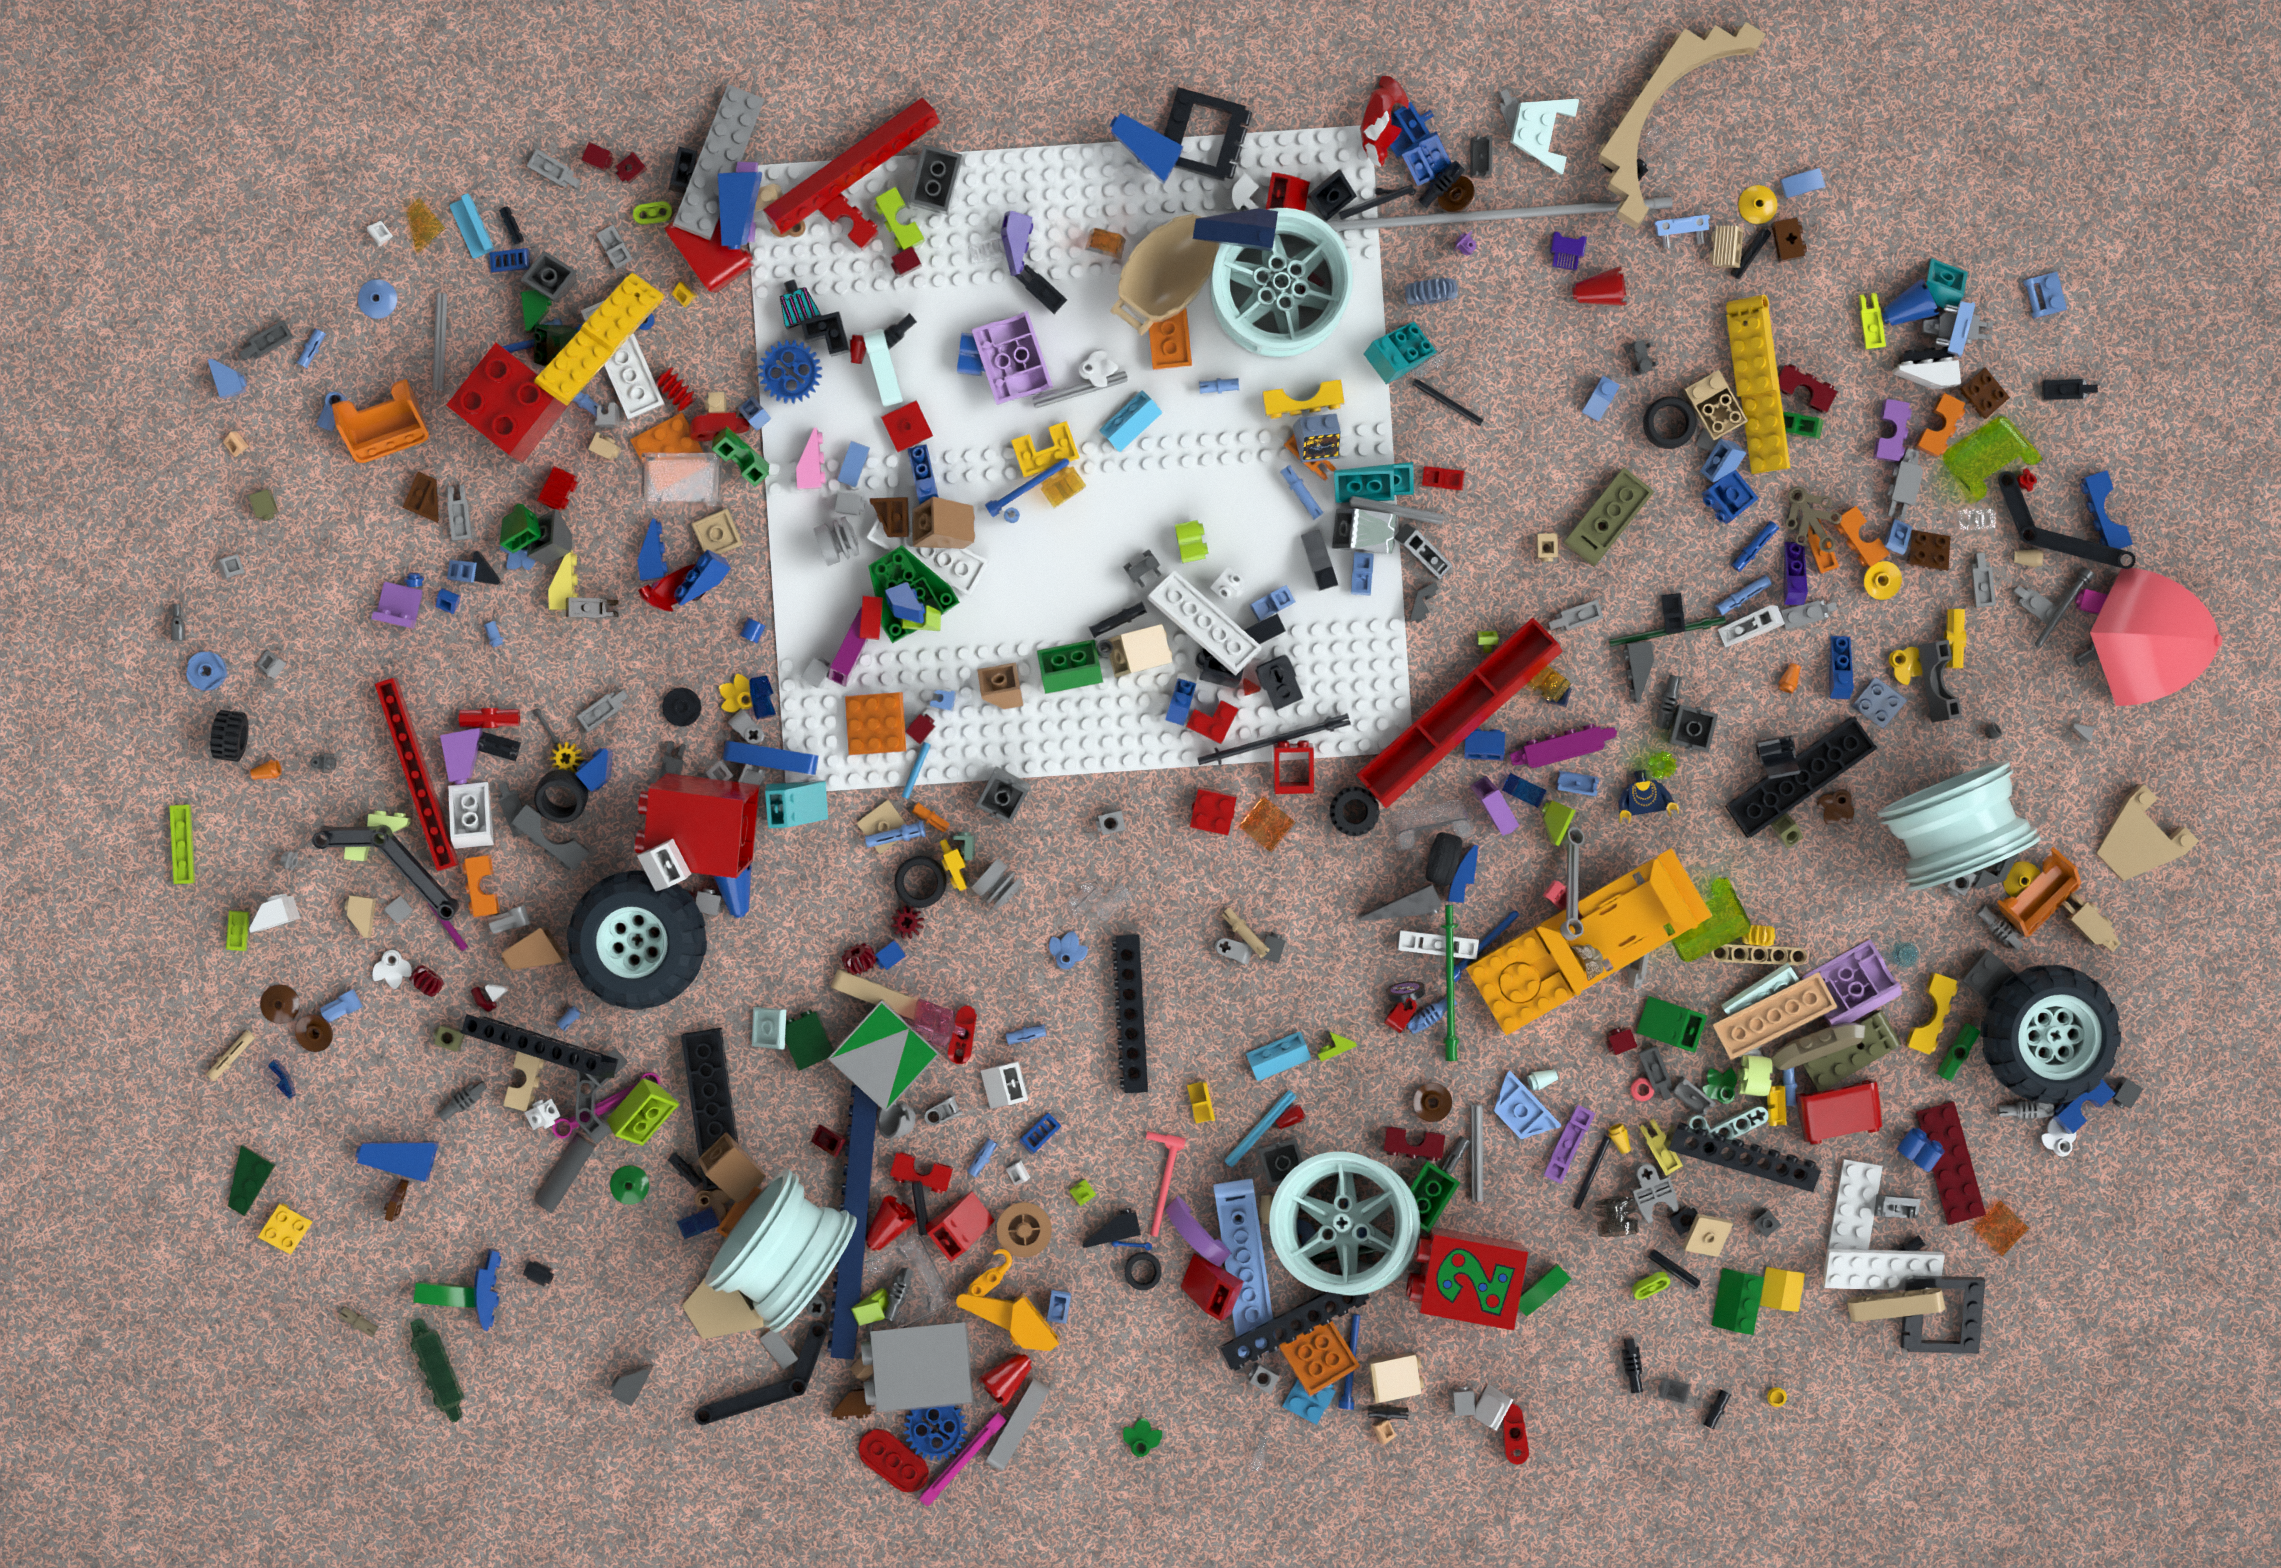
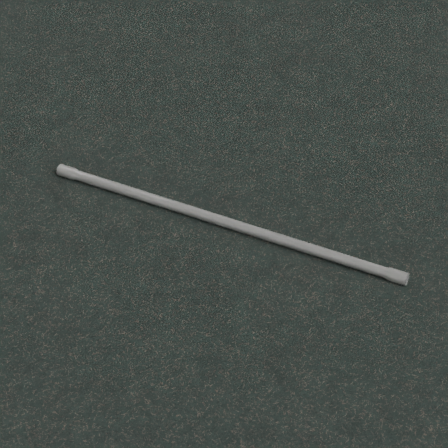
[1324,196,1673,232]

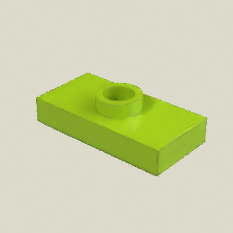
[226,910,250,951]

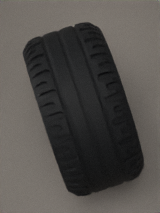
[1643,396,1697,449]
[534,769,588,824]
[1425,832,1462,886]
[894,856,947,908]

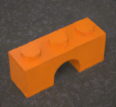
[1915,393,1966,457]
[1834,506,1890,568]
[462,855,500,917]

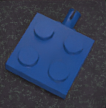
[1389,102,1434,158]

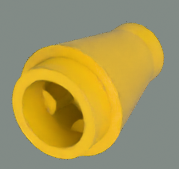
[1608,1123,1631,1154]

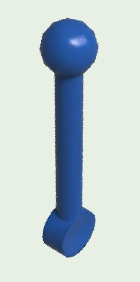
[1111,1240,1152,1251]

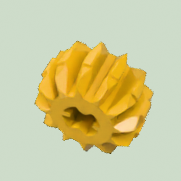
[550,742,584,773]
[1741,924,1775,946]

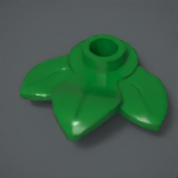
[1702,1068,1737,1104]
[1123,1417,1162,1457]

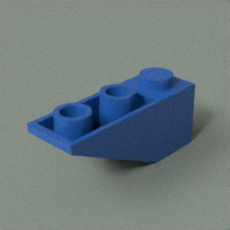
[908,444,939,505]
[637,518,668,581]
[674,549,731,606]
[1829,636,1854,699]

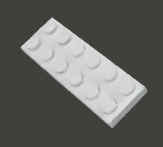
[581,300,665,420]
[867,517,989,596]
[1147,571,1262,675]
[1823,1159,1883,1275]
[1823,1249,1945,1290]

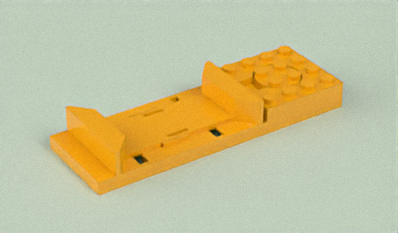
[1466,847,1712,1036]

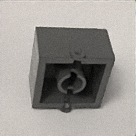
[1667,705,1718,753]
[976,766,1031,824]
[1258,1137,1303,1188]

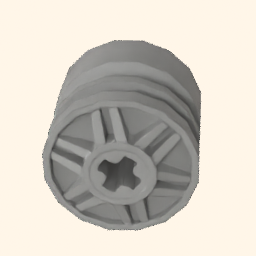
[813,516,860,566]
[971,858,1023,911]

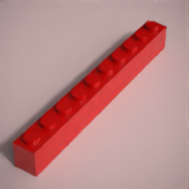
[763,97,940,235]
[375,678,460,872]

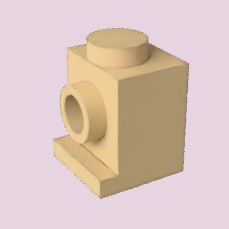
[705,392,727,413]
[588,432,621,461]
[1536,533,1558,562]

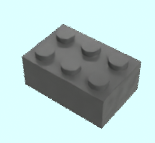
[909,144,963,215]

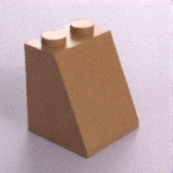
[912,497,975,549]
[501,926,567,970]
[698,1132,766,1204]

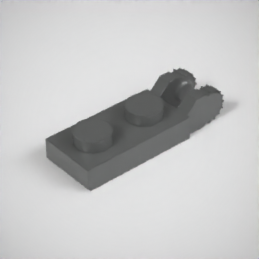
[658,741,686,780]

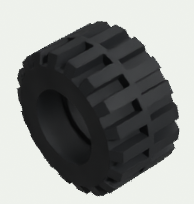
[210,710,249,762]
[1329,787,1380,836]

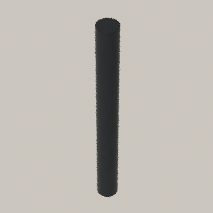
[1339,184,1414,220]
[1413,379,1484,426]
[1573,1135,1611,1210]

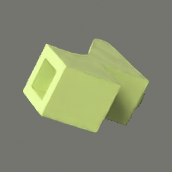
[344,810,411,861]

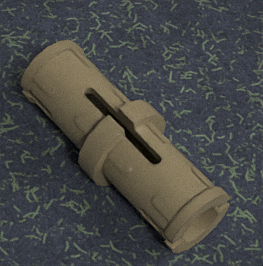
[338,1306,379,1337]

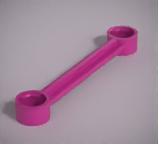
[552,1072,661,1138]
[919,1412,1007,1507]

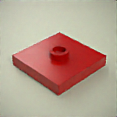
[881,400,933,453]

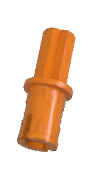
[911,802,950,833]

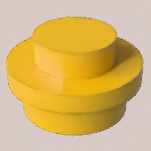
[1767,1387,1787,1407]

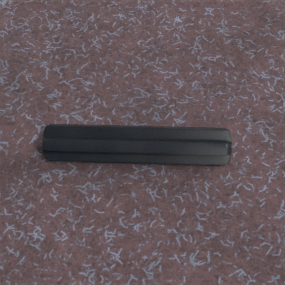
[1731,227,1771,279]
[912,1181,928,1236]
[1648,1249,1701,1289]

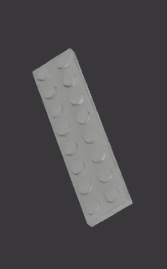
[673,84,765,240]

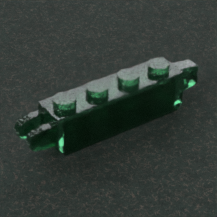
[410,1318,464,1423]

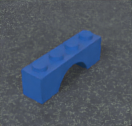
[2080,470,2133,549]

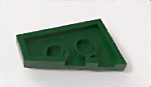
[228,1145,276,1216]

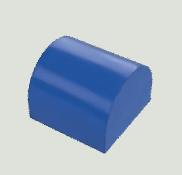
[435,588,461,614]
[740,618,766,644]

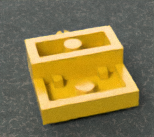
[939,839,968,891]

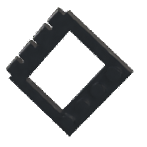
[1164,87,1252,181]
[1900,1276,1985,1354]

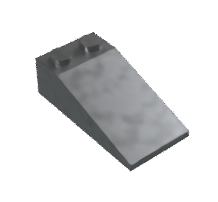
[1358,884,1442,921]

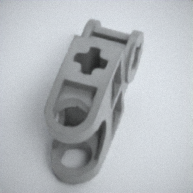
[1630,1162,1678,1224]

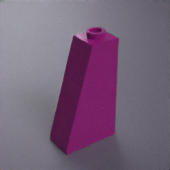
[828,607,868,687]

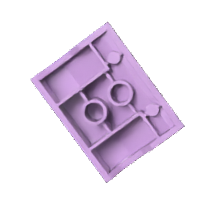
[971,311,1053,405]
[1802,939,1902,1027]

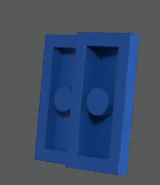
[1402,131,1452,186]

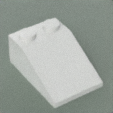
[448,782,494,849]

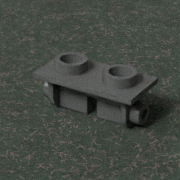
[310,753,336,773]

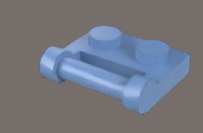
[2023,272,2067,319]

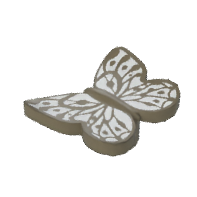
[1571,944,1603,981]

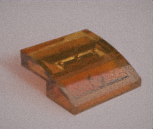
[1239,796,1296,853]
[1973,1200,2030,1257]

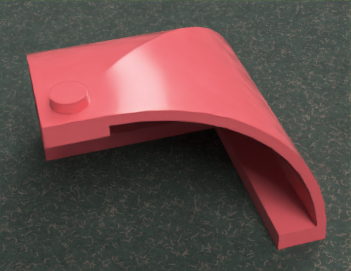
[2090,568,2222,706]

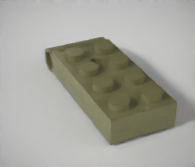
[1563,467,1655,567]
[1801,1010,1901,1092]

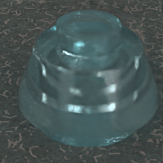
[1892,941,1919,968]

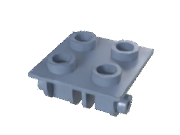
[1852,677,1907,729]

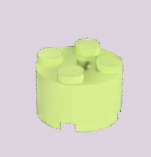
[1737,1055,1772,1096]

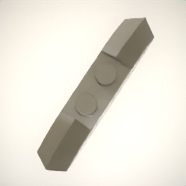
[1771,1023,1865,1070]

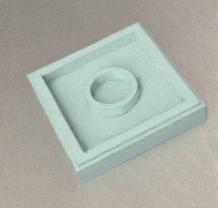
[752,1007,786,1049]

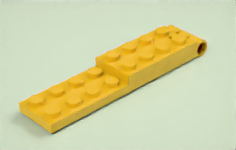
[534,272,665,406]
[1726,294,1790,474]

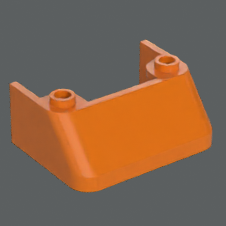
[1997,847,2081,938]

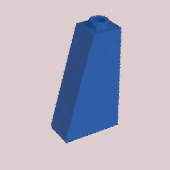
[1110,113,1183,184]
[718,172,762,249]
[355,1141,439,1182]

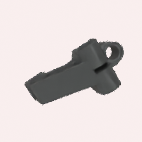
[576,1048,629,1144]

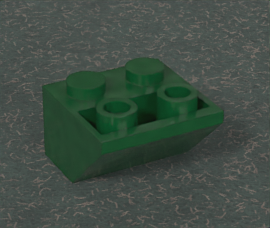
[534,324,578,367]

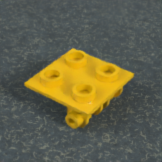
[257,1203,312,1255]

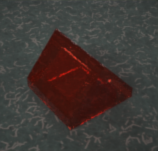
[1242,678,1261,696]

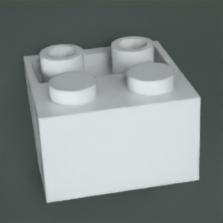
[637,838,691,891]
[980,1060,1028,1109]

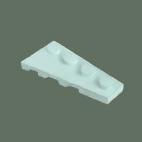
[1721,963,1800,1016]

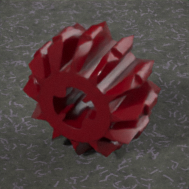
[891,906,924,939]
[841,943,876,975]
[409,965,444,997]

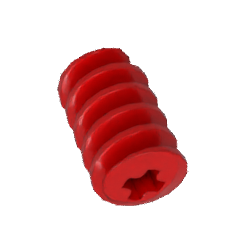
[656,367,697,412]

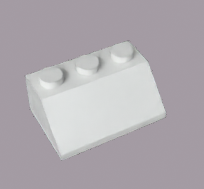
[249,894,300,933]

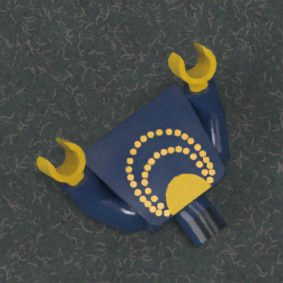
[1618,770,1679,823]

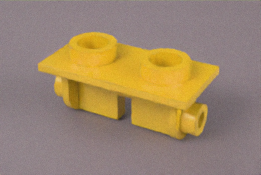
[1767,1085,1787,1126]

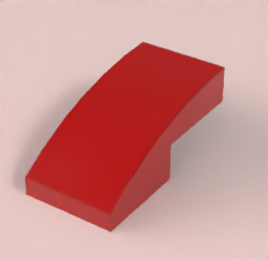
[1422,466,1465,491]
[859,596,883,640]

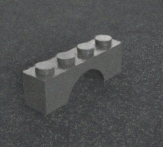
[1918,640,1962,722]
[511,802,589,871]

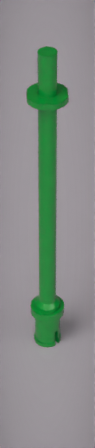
[1441,905,1459,1061]

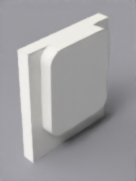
[1472,1384,1513,1431]

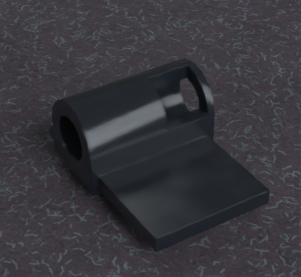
[1255,654,1303,711]
[1756,735,1800,779]

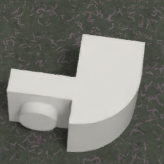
[1231,173,1259,212]

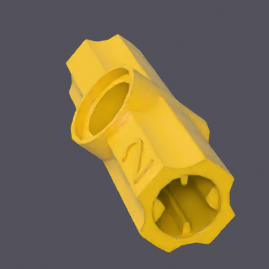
[1944,609,1967,669]

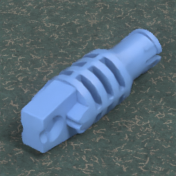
[1406,997,1457,1035]

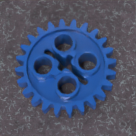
[758,340,822,404]
[904,1406,968,1461]

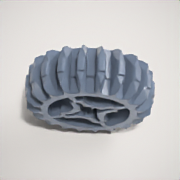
[1405,278,1458,306]

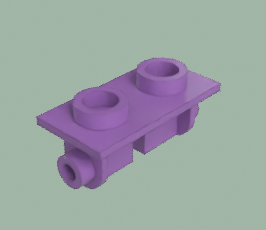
[1454,231,1476,256]

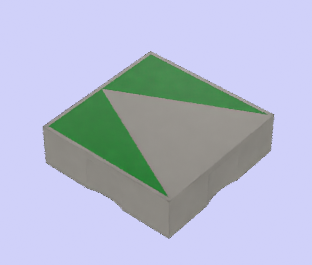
[828,999,940,1112]

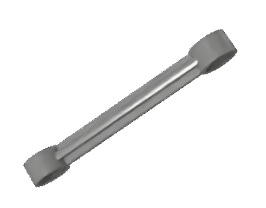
[1560,827,1585,940]

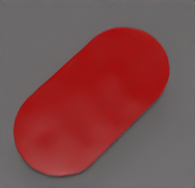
[859,1429,929,1492]

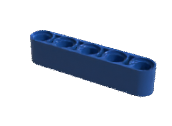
[722,740,819,775]

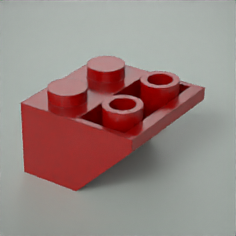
[1265,172,1310,211]

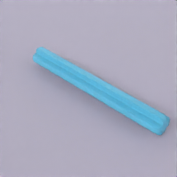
[1225,1090,1296,1168]

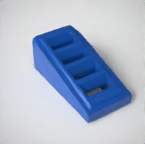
[489,248,531,273]
[1019,1113,1061,1155]

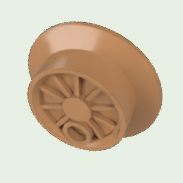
[997,1202,1052,1257]

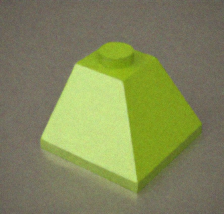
[1541,800,1576,846]

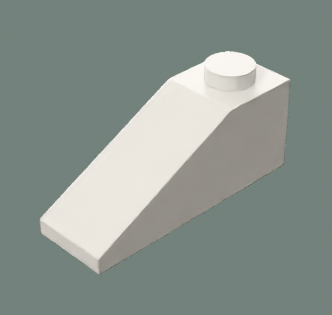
[1718,605,1785,647]

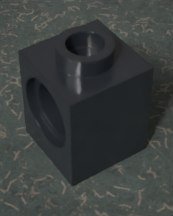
[1667,1205,1698,1236]

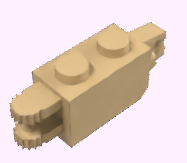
[2061,892,2121,952]

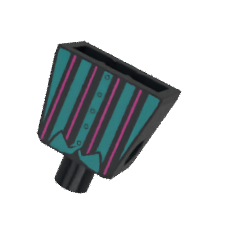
[780,279,822,330]

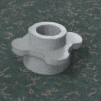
[280,850,298,871]

